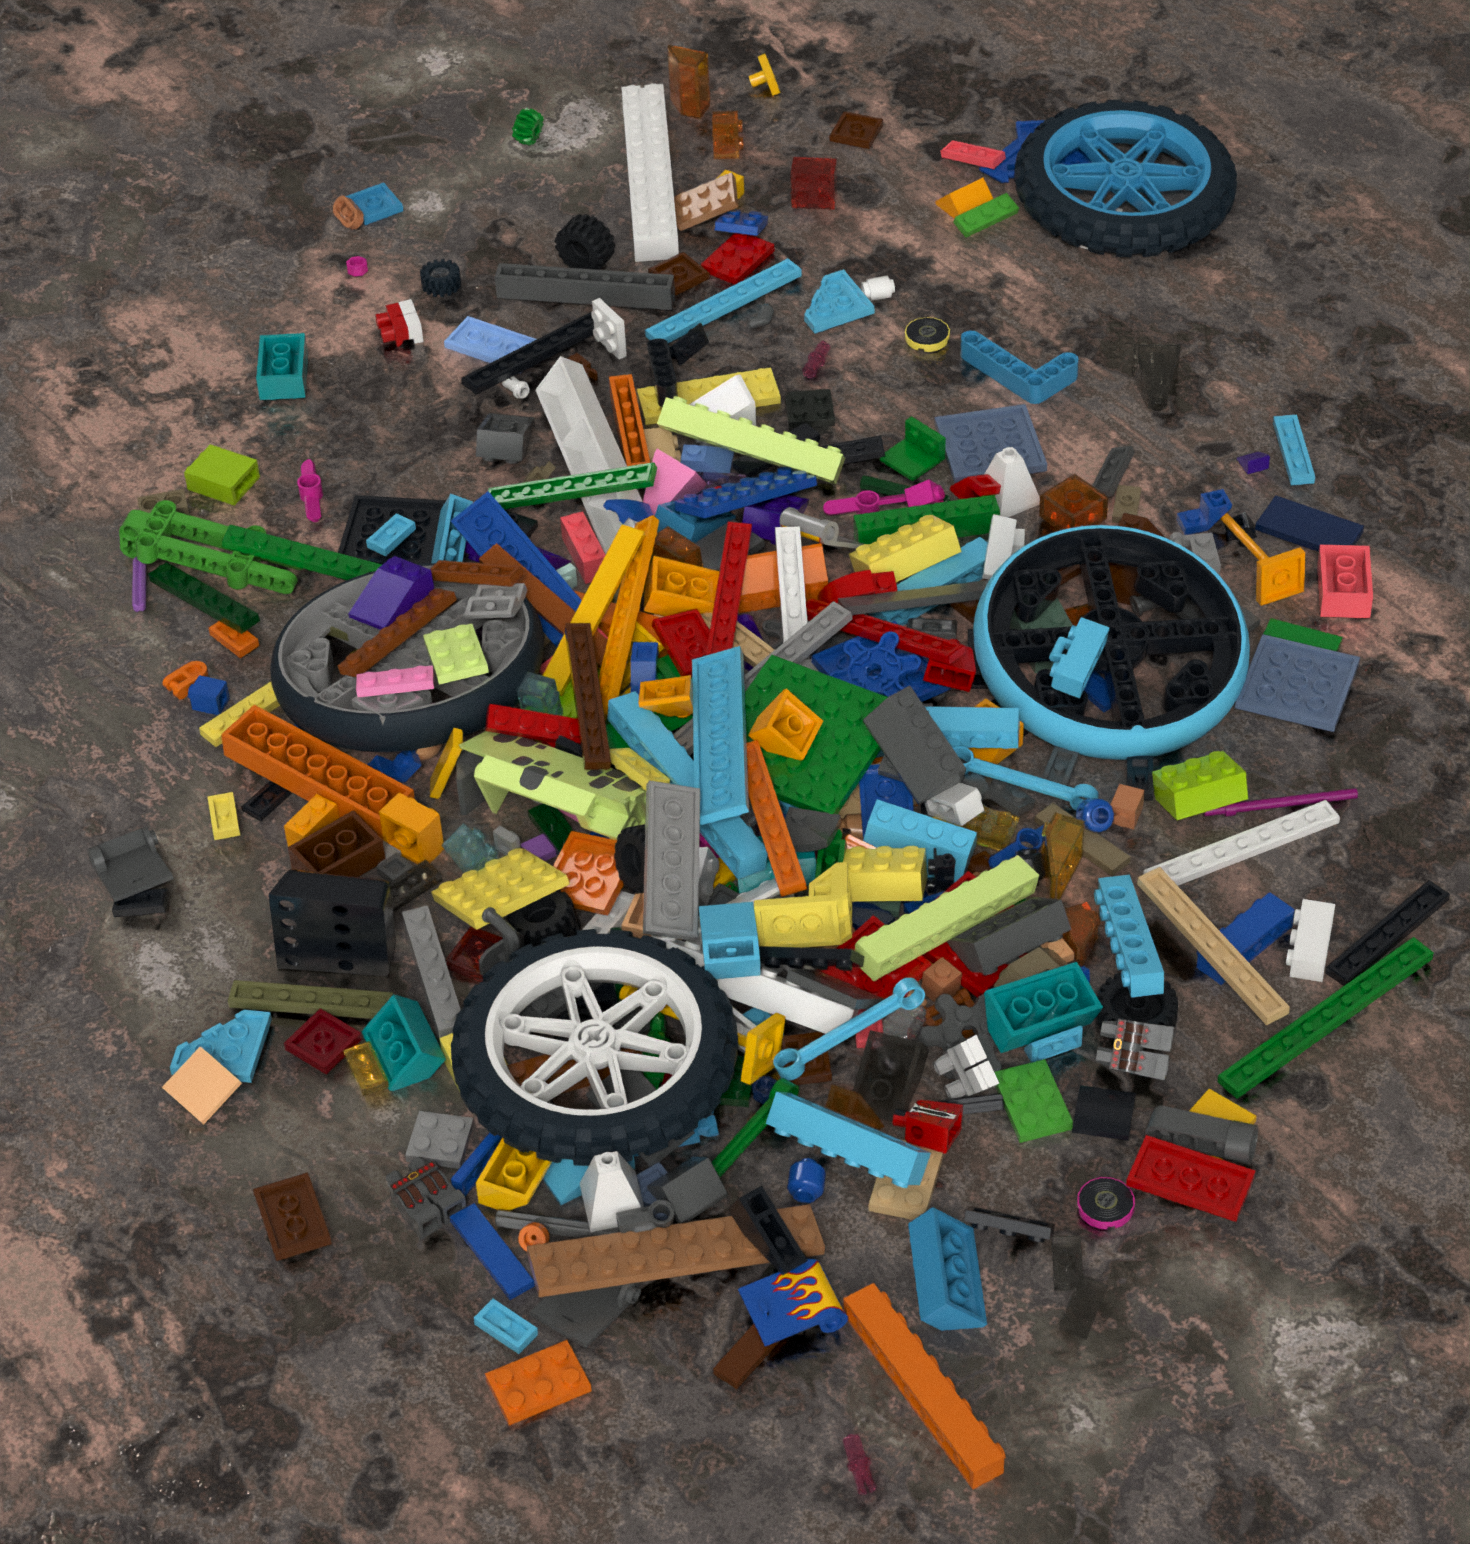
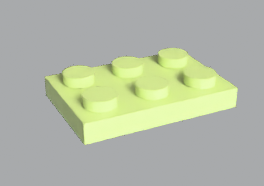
[423,624,489,685]

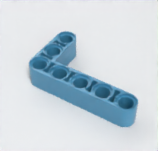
[960,330,1079,404]

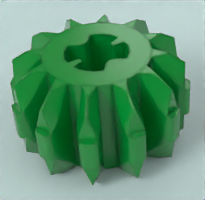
[512,108,544,146]

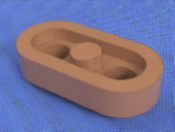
[333,196,364,230]

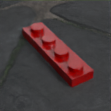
[485,704,581,745]

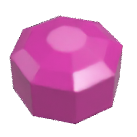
[346,256,368,277]

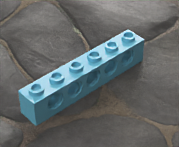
[1094,875,1164,997]

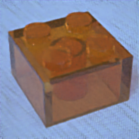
[1039,474,1108,531]

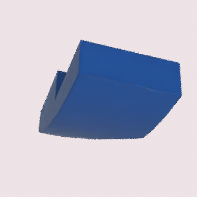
[603,499,653,524]

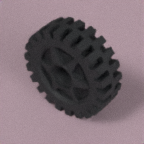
[1096,972,1178,1040]

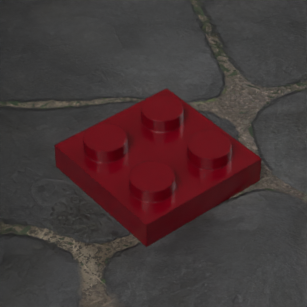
[284,1008,363,1075]

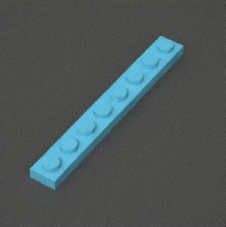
[645,259,802,343]

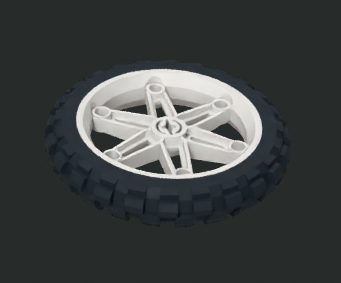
[451,929,738,1166]

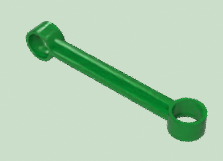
[711,1078,799,1178]

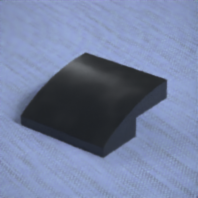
[1072,1085,1136,1141]

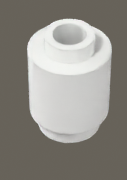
[861,276,895,301]

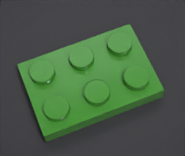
[994,1059,1073,1143]

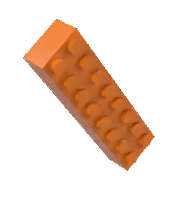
[221,705,415,841]

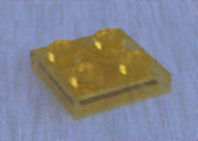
[960,804,1020,851]

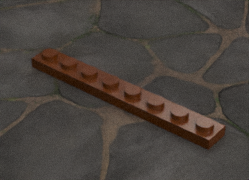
[565,623,611,770]

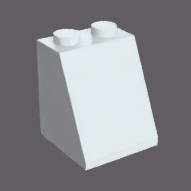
[689,374,756,447]

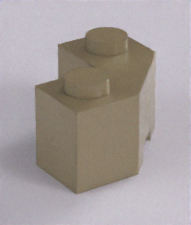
[994,947,1068,987]

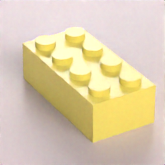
[849,515,961,582]

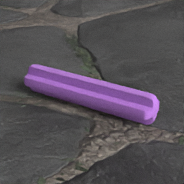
[132,557,147,612]

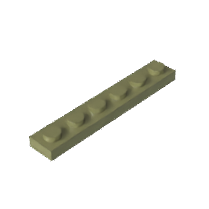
[228,980,393,1019]

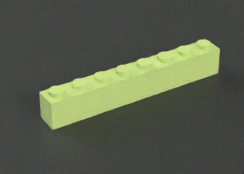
[657,396,845,485]
[855,855,1039,981]

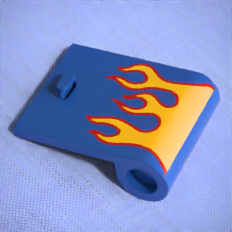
[738,1259,848,1346]

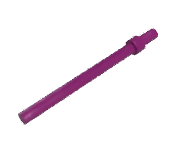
[1203,788,1358,817]

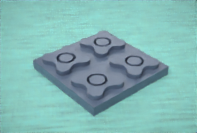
[934,404,1047,484]
[1235,634,1360,732]

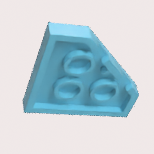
[804,269,875,334]
[170,1010,272,1083]

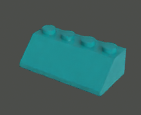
[984,962,1103,1053]

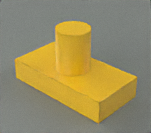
[748,54,780,96]

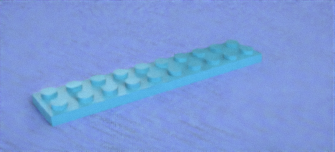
[692,646,749,825]

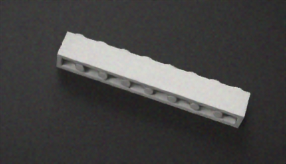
[651,935,859,1034]

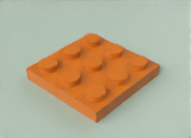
[553,831,624,916]

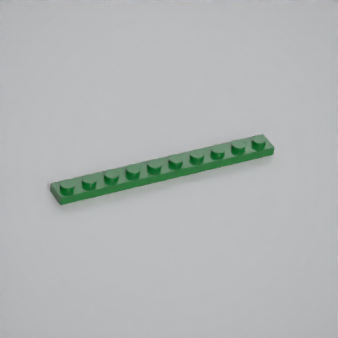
[1217,937,1434,1099]

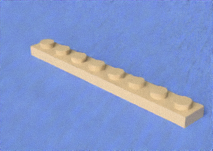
[1137,867,1290,1025]

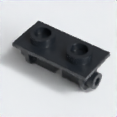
[669,323,709,366]
[927,848,956,895]

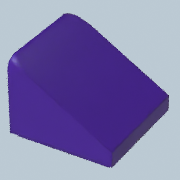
[1237,451,1270,475]

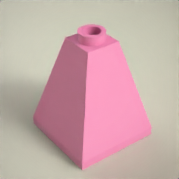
[643,449,707,516]

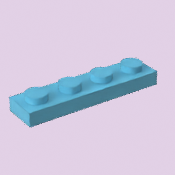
[1273,415,1315,485]

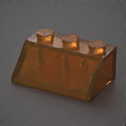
[667,45,710,119]

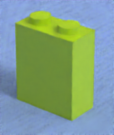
[184,444,260,506]

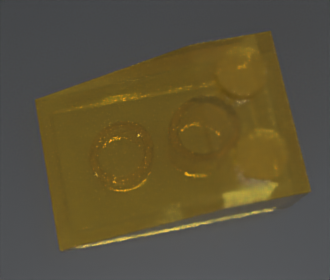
[1041,812,1085,899]

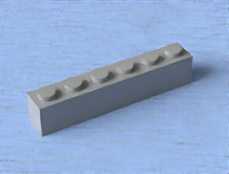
[402,905,461,1048]

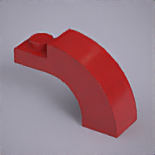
[817,569,898,604]

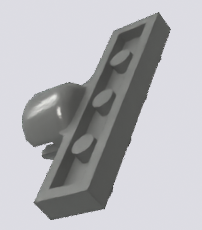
[960,758,1036,816]

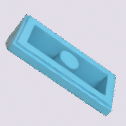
[1024,1025,1083,1062]

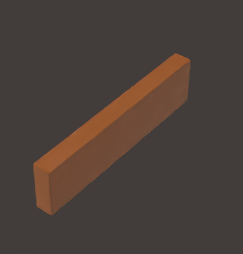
[430,560,524,587]

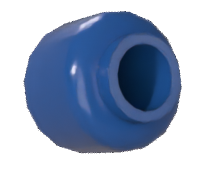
[1076,798,1114,832]
[787,1158,826,1203]

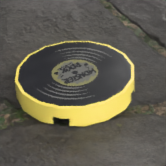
[905,317,950,352]

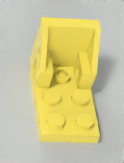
[754,862,852,948]

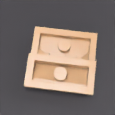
[162,1046,242,1125]

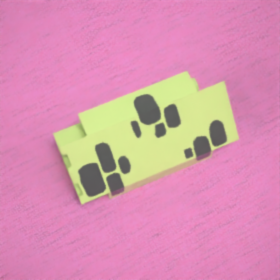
[459,731,646,840]

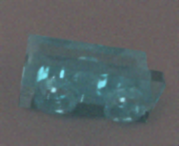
[442,823,499,873]

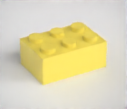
[843,846,928,902]

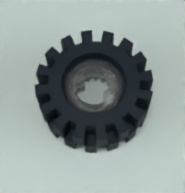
[420,259,461,297]

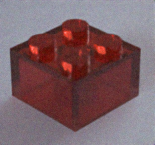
[791,157,837,210]

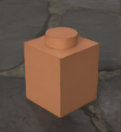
[1110,784,1144,829]
[921,957,962,1002]

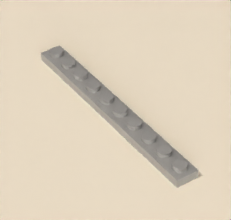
[673,601,852,756]

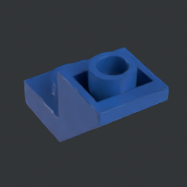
[1176,489,1232,535]
[631,642,659,695]
[367,749,422,783]

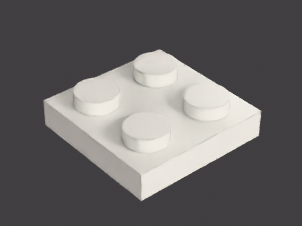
[591,298,627,360]

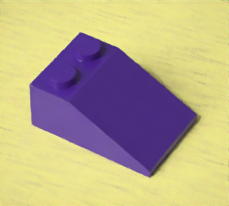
[742,494,809,545]
[348,556,434,630]

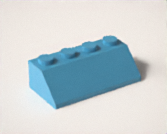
[908,1207,987,1331]

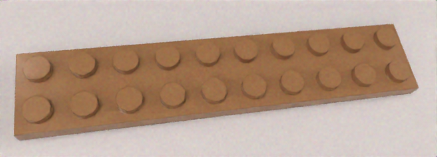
[527,1204,825,1297]

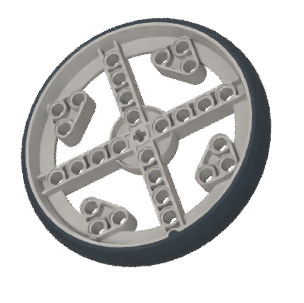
[270,563,544,752]

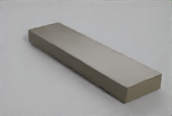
[1035,802,1131,877]

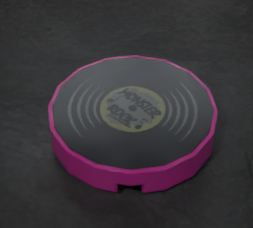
[1077,1177,1135,1229]

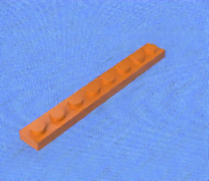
[747,740,807,897]

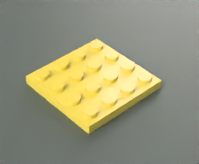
[431,848,570,930]

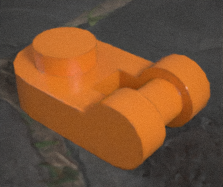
[163,661,208,700]

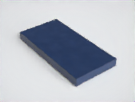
[1255,495,1364,552]

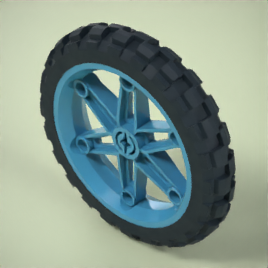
[1014,99,1237,257]

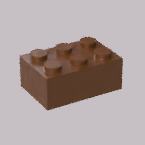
[288,810,386,877]

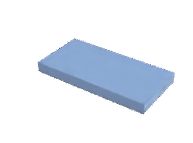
[444,316,536,373]

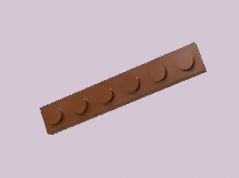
[338,588,457,677]

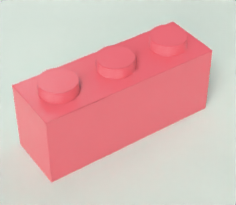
[560,511,605,584]

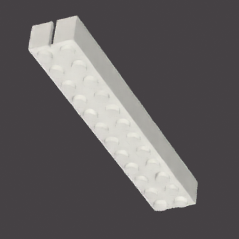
[621,84,679,262]
[536,356,660,555]

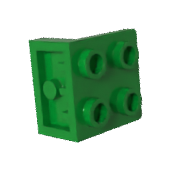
[880,416,946,481]

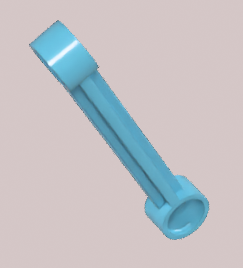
[952,746,1099,810]
[773,977,925,1080]

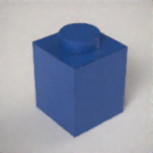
[188,675,230,715]

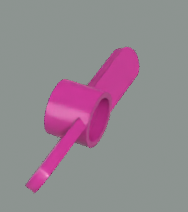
[297,459,323,522]
[823,490,907,516]

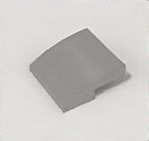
[464,583,527,619]

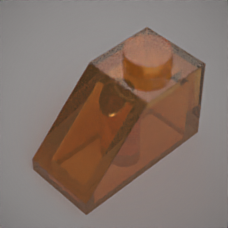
[1062,902,1100,966]

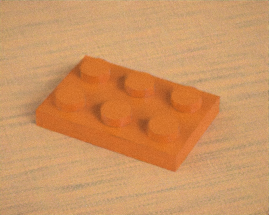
[485,1340,591,1426]

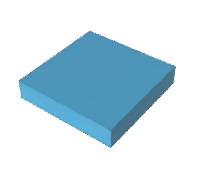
[346,182,403,225]

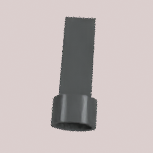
[1145,1106,1258,1165]

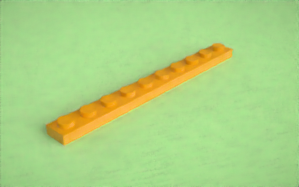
[599,515,660,715]

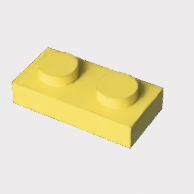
[208,792,240,840]

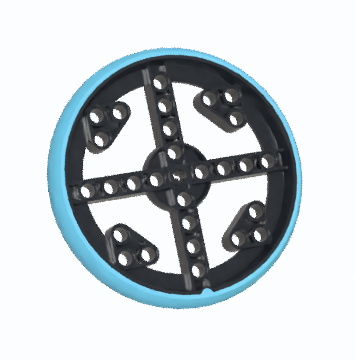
[973,525,1250,760]

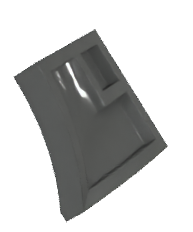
[785,807,841,852]

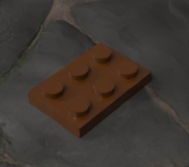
[253,1172,332,1261]

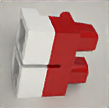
[375,299,423,347]

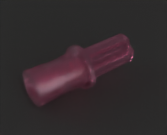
[802,340,830,378]
[843,1434,877,1495]

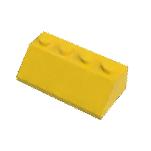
[476,1137,552,1211]

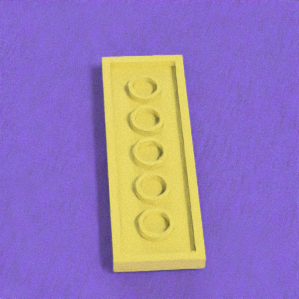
[637,368,781,425]

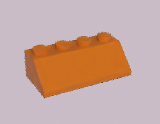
[739,543,828,613]

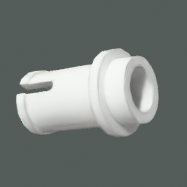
[502,376,530,398]

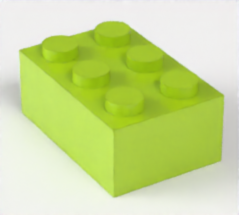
[1152,751,1248,820]

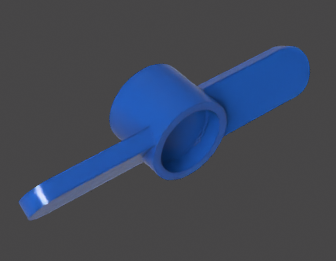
[989,817,1067,869]

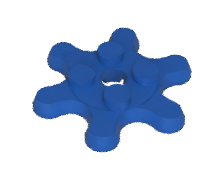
[829,632,921,697]

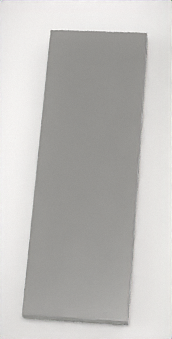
[643,780,700,941]

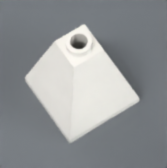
[984,447,1041,518]
[580,1151,644,1233]

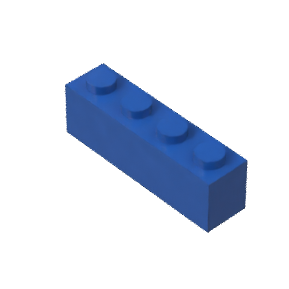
[1196,892,1295,985]

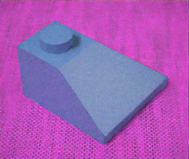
[681,445,734,484]

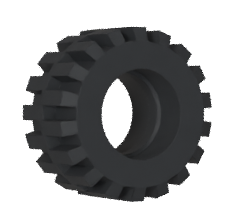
[555,214,615,270]
[614,824,645,894]
[507,889,581,947]

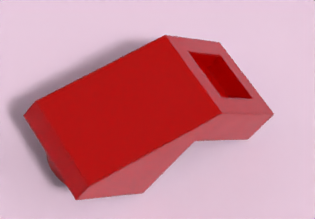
[950,474,1001,499]

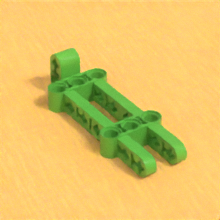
[119,500,303,594]

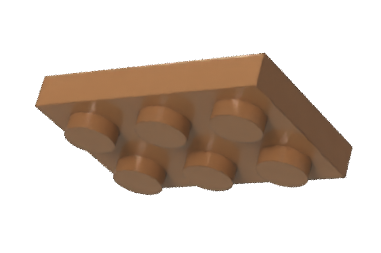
[674,172,739,231]

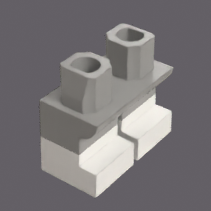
[932,1035,999,1099]

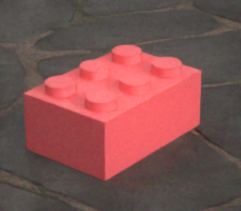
[1317,545,1373,618]

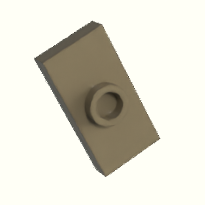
[1112,485,1141,523]

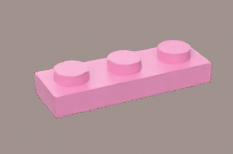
[356,666,435,697]

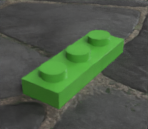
[953,193,1019,238]

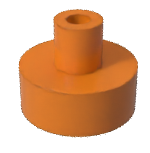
[518,1222,549,1252]

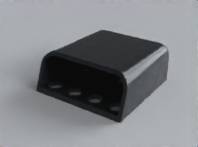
[268,869,396,976]

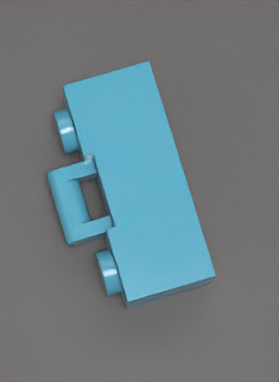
[1049,617,1109,698]

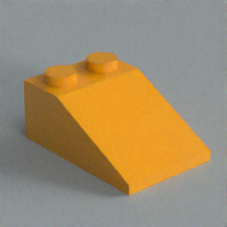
[643,556,720,616]

